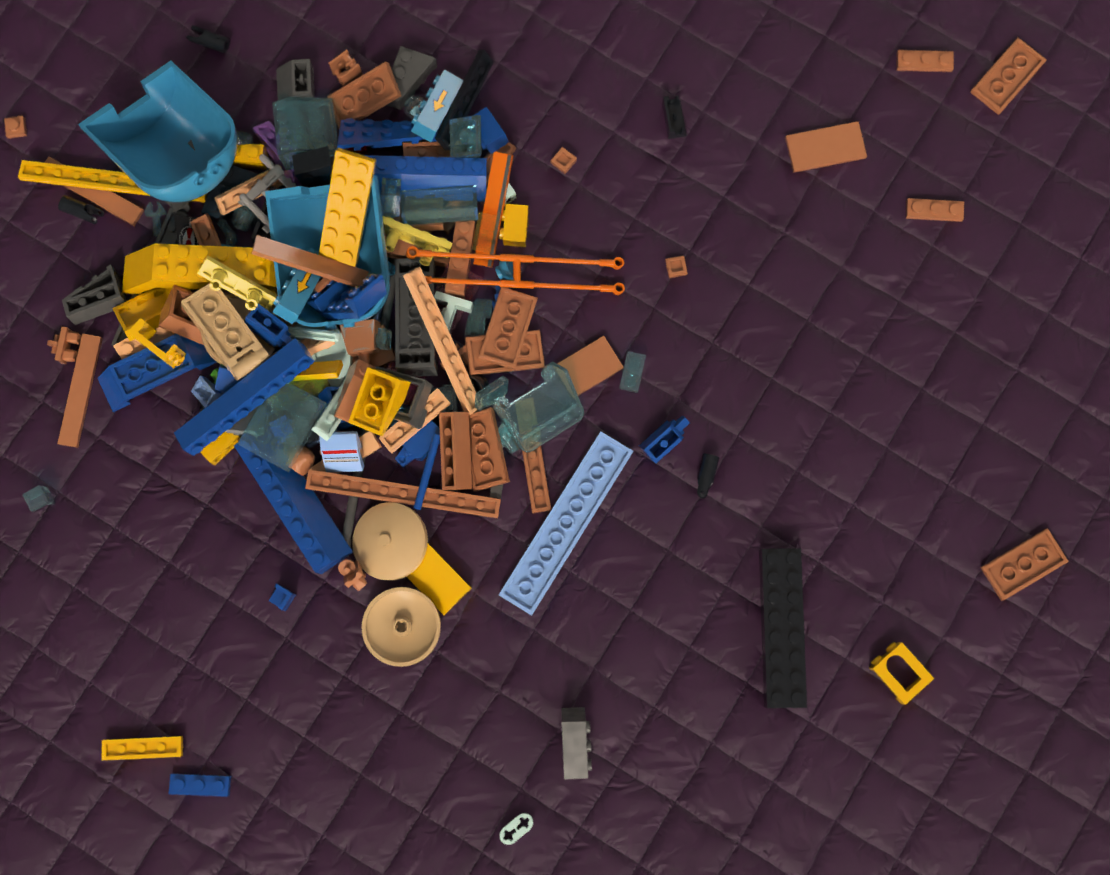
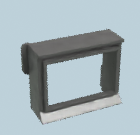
[375,366,433,429]

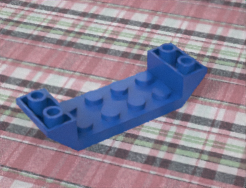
[307,274,387,320]
[97,334,217,412]

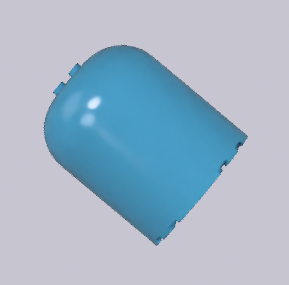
[78,61,237,202]
[265,175,390,330]

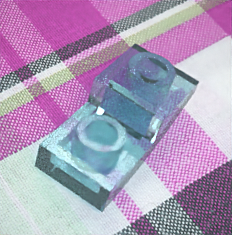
[465,299,492,336]

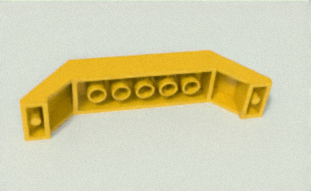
[122,243,278,294]

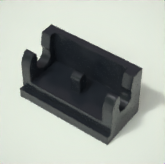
[662,95,687,139]

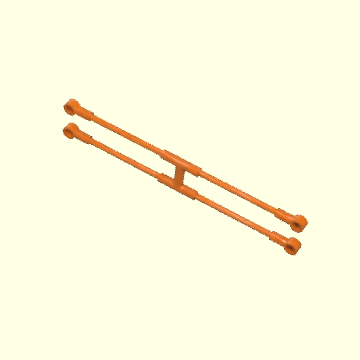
[406,246,625,295]

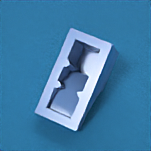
[191,375,223,408]

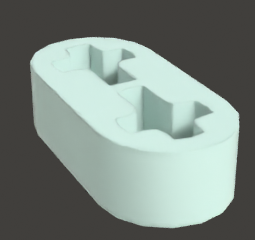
[500,813,533,845]

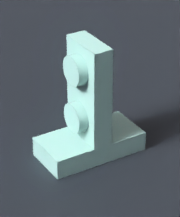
[435,291,474,331]

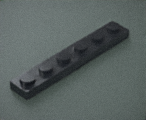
[435,50,494,150]

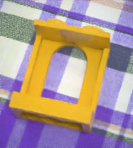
[128,318,186,368]
[869,642,934,705]

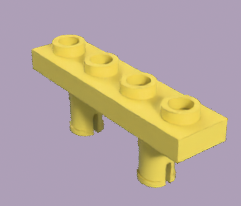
[382,215,453,266]
[197,256,277,310]

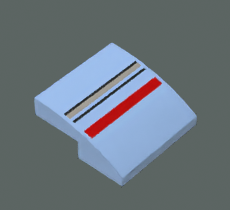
[319,431,365,472]

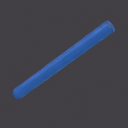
[413,434,440,510]

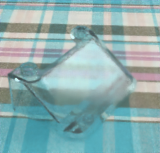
[490,361,584,452]

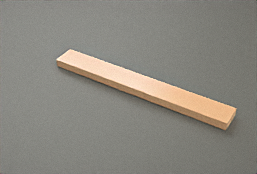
[403,267,483,415]

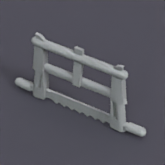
[238,154,297,234]

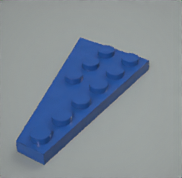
[337,118,442,151]

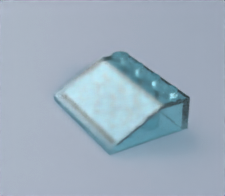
[272,97,338,171]
[237,383,327,473]

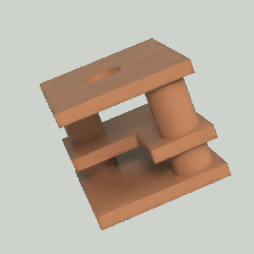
[328,50,363,87]

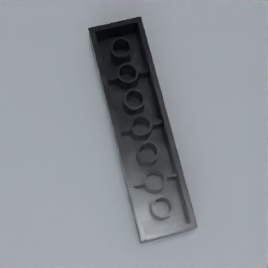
[759,548,807,708]

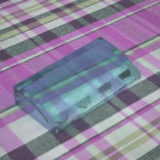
[401,185,478,225]

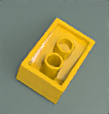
[348,367,411,436]

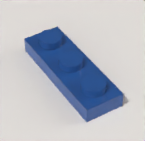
[169,773,231,797]

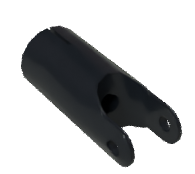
[186,26,230,54]
[58,195,104,224]
[697,453,719,499]

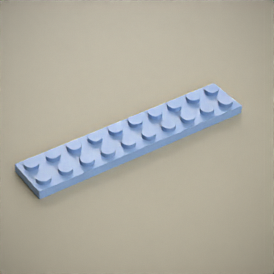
[499,431,633,616]

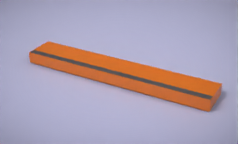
[473,152,514,268]

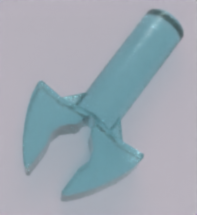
[145,201,167,237]

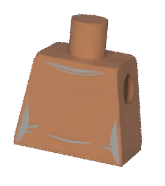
[340,319,381,365]

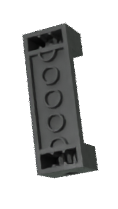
[395,258,438,377]

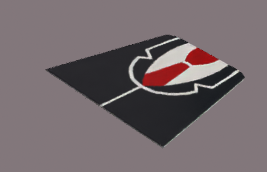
[174,215,199,245]

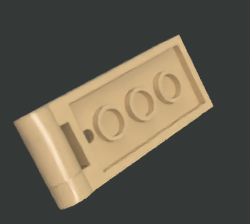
[181,283,270,380]

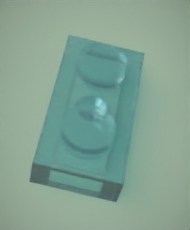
[619,351,646,393]
[475,376,508,411]

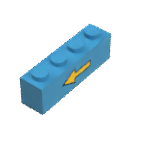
[411,70,464,142]
[272,247,321,324]

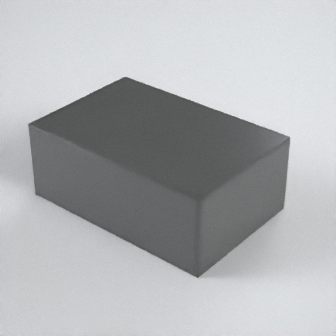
[489,484,504,499]

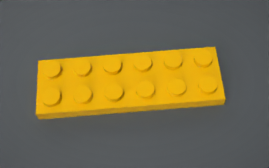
[319,148,376,267]

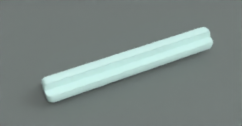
[288,326,340,342]

